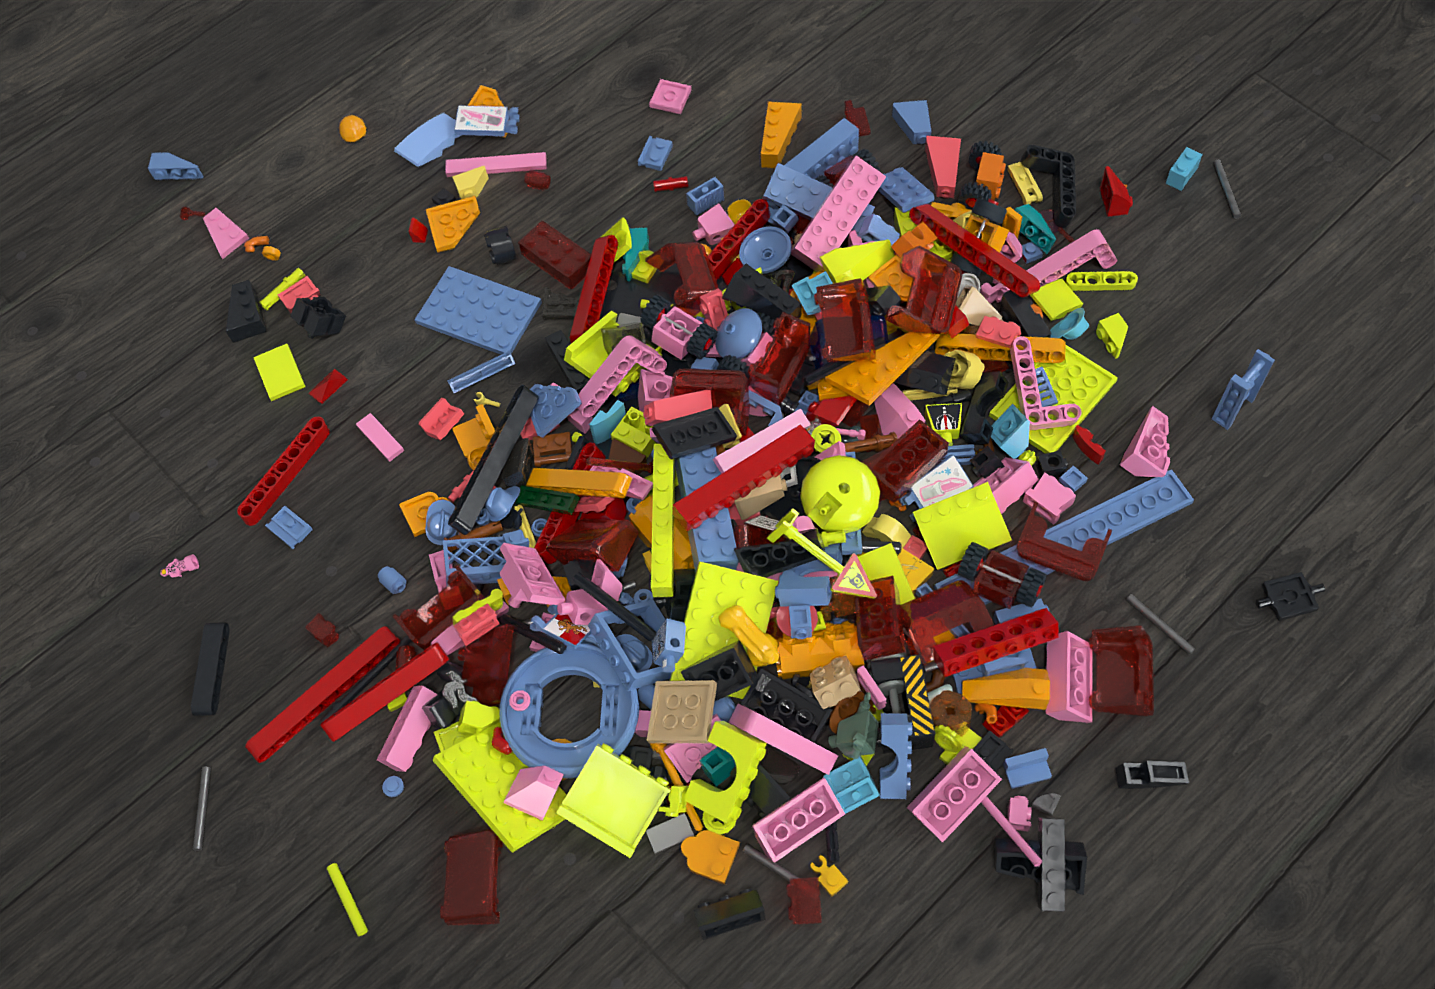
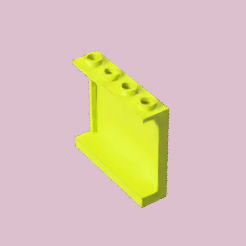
[564,311,662,397]
[556,743,671,858]

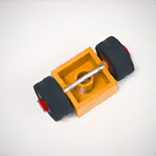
[950,198,1009,276]

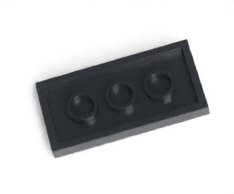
[651,407,737,460]

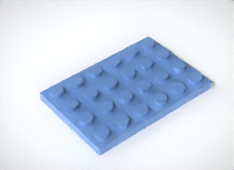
[415,266,542,355]

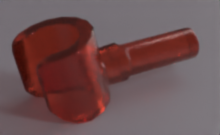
[180,206,205,220]

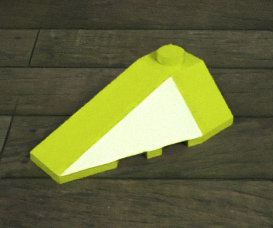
[820,239,895,294]

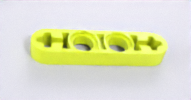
[1065,271,1138,291]

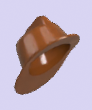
[829,691,865,734]

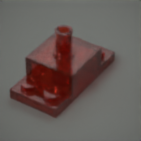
[458,624,514,706]

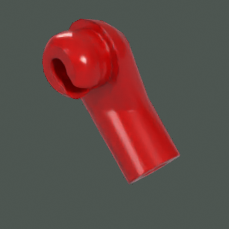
[492,727,513,755]

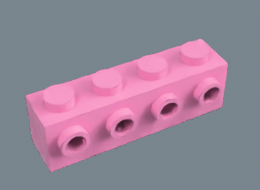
[377,686,437,772]

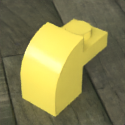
[862,514,911,548]

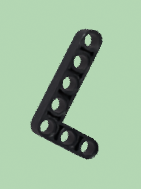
[1021,145,1076,228]

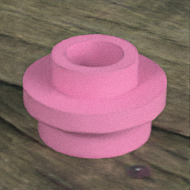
[509,690,531,711]

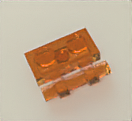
[819,575,856,621]

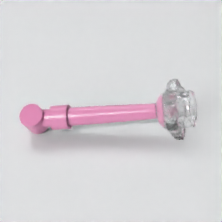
[810,418,866,440]

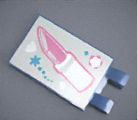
[454,105,519,136]
[898,454,974,522]

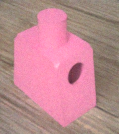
[692,204,735,245]
[557,589,608,625]

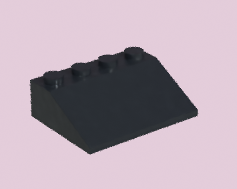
[740,668,833,765]

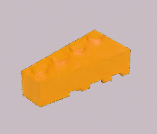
[761,102,802,168]

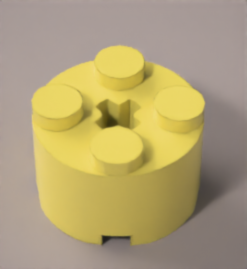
[944,350,985,390]

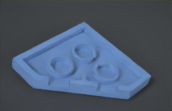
[530,384,582,438]

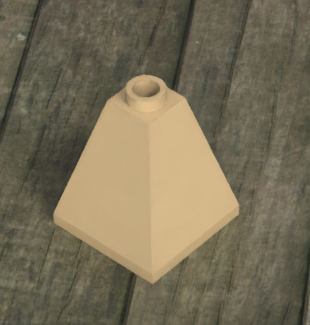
[955,285,1003,326]
[731,467,787,520]

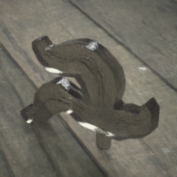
[442,671,478,709]

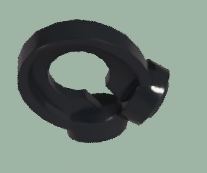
[791,673,817,700]

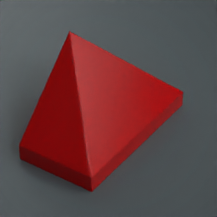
[309,369,348,404]

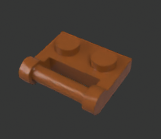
[533,432,572,468]

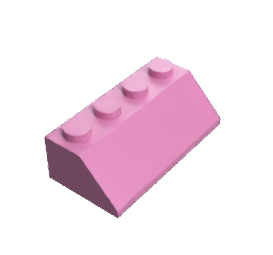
[972,457,1039,514]
[1046,631,1092,723]
[907,746,1002,842]
[752,778,845,862]

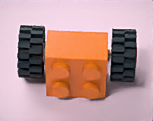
[958,141,1006,210]

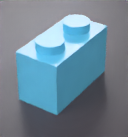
[1166,147,1202,191]

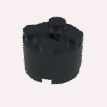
[483,225,517,265]

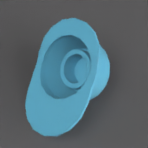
[1050,308,1089,339]

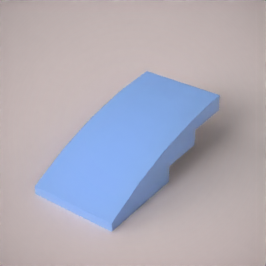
[394,113,462,167]

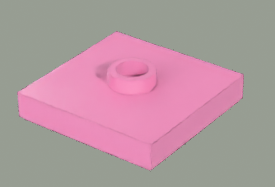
[649,79,692,114]

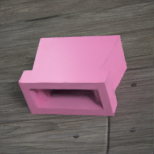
[1023,473,1076,525]

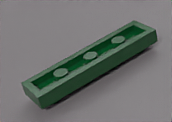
[516,485,580,515]

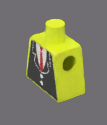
[924,403,962,446]

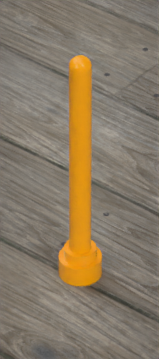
[649,743,703,831]

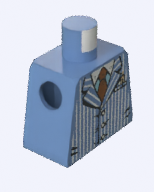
[652,619,686,673]

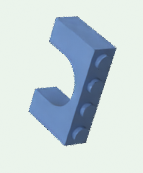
[775,543,843,607]

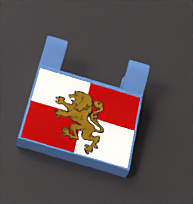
[530,605,591,649]

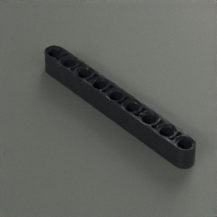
[448,385,539,535]

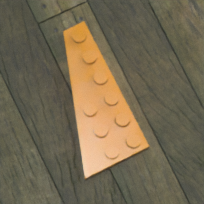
[825,324,940,406]

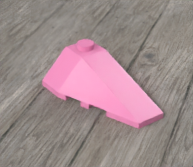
[638,369,716,412]

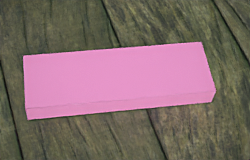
[356,413,404,462]

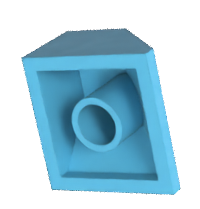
[991,404,1030,459]

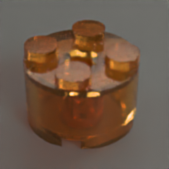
[930,690,972,737]

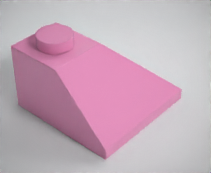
[503,766,564,821]

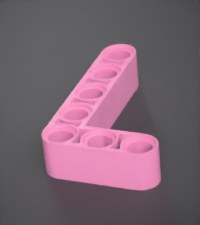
[1026,229,1117,287]
[577,336,667,418]
[1010,336,1081,430]
[729,704,838,775]

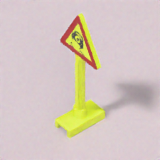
[767,509,877,599]

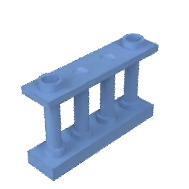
[1212,349,1275,430]

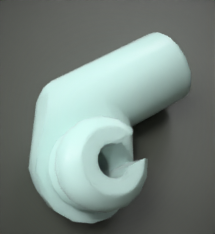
[928,684,953,707]

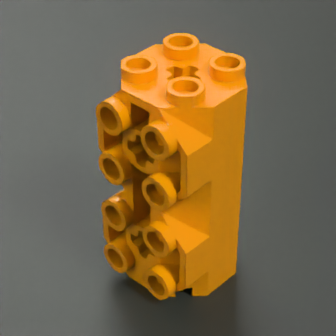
[629,495,695,569]
[775,621,864,679]

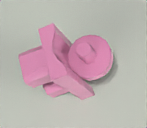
[980,279,1010,304]

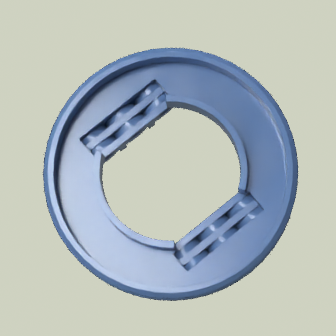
[499,642,639,779]

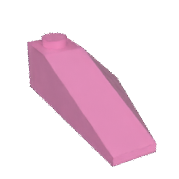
[874,383,925,444]
[1120,406,1170,477]

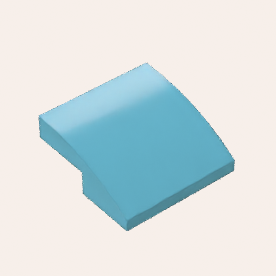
[792,271,843,315]
[589,400,626,444]
[823,756,880,814]

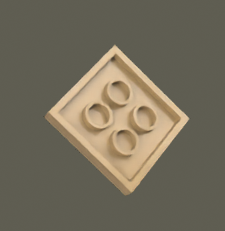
[647,680,717,743]

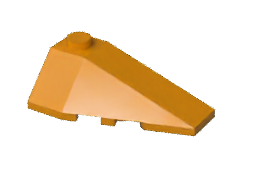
[962,668,1050,710]

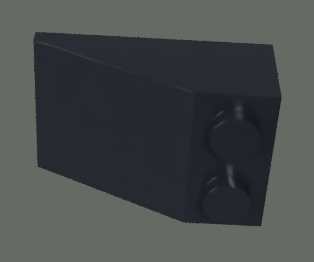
[681,641,759,702]

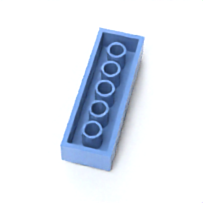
[771,118,859,179]
[762,163,875,237]

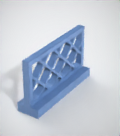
[443,536,507,586]

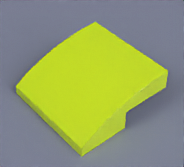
[601,218,632,263]
[1030,279,1083,321]

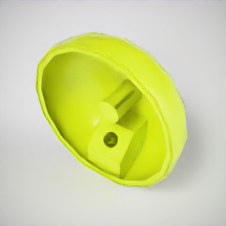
[800,455,880,533]

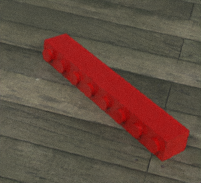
[673,424,815,531]

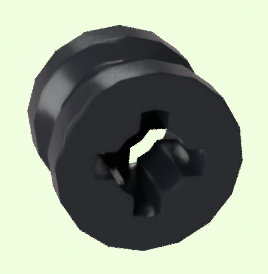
[780,395,799,417]

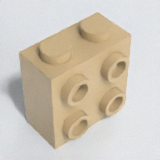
[809,655,860,709]

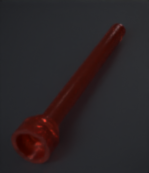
[585,457,653,475]

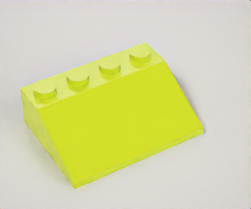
[913,482,1012,570]

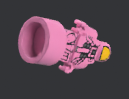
[160,554,199,577]

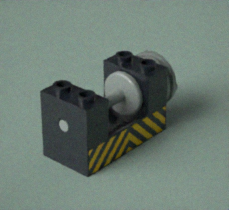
[866,629,935,754]

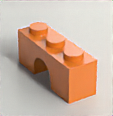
[891,222,937,263]

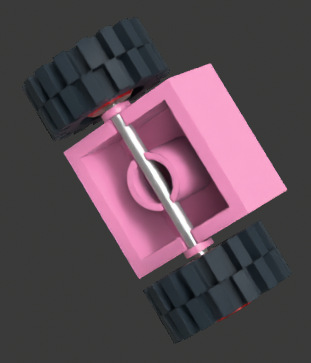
[640,295,718,359]
[716,312,781,387]

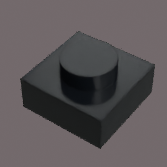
[432,188,457,206]

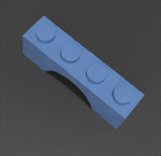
[879,713,912,799]

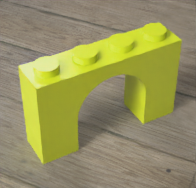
[683,721,767,823]

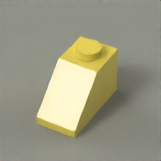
[452,166,489,199]

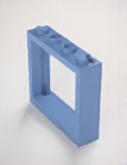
[588,599,671,691]

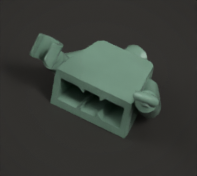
[828,692,879,759]

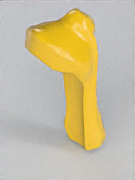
[718,605,779,667]

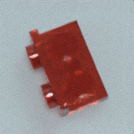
[787,877,822,925]

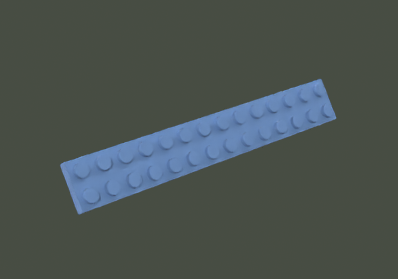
[934,469,1194,619]

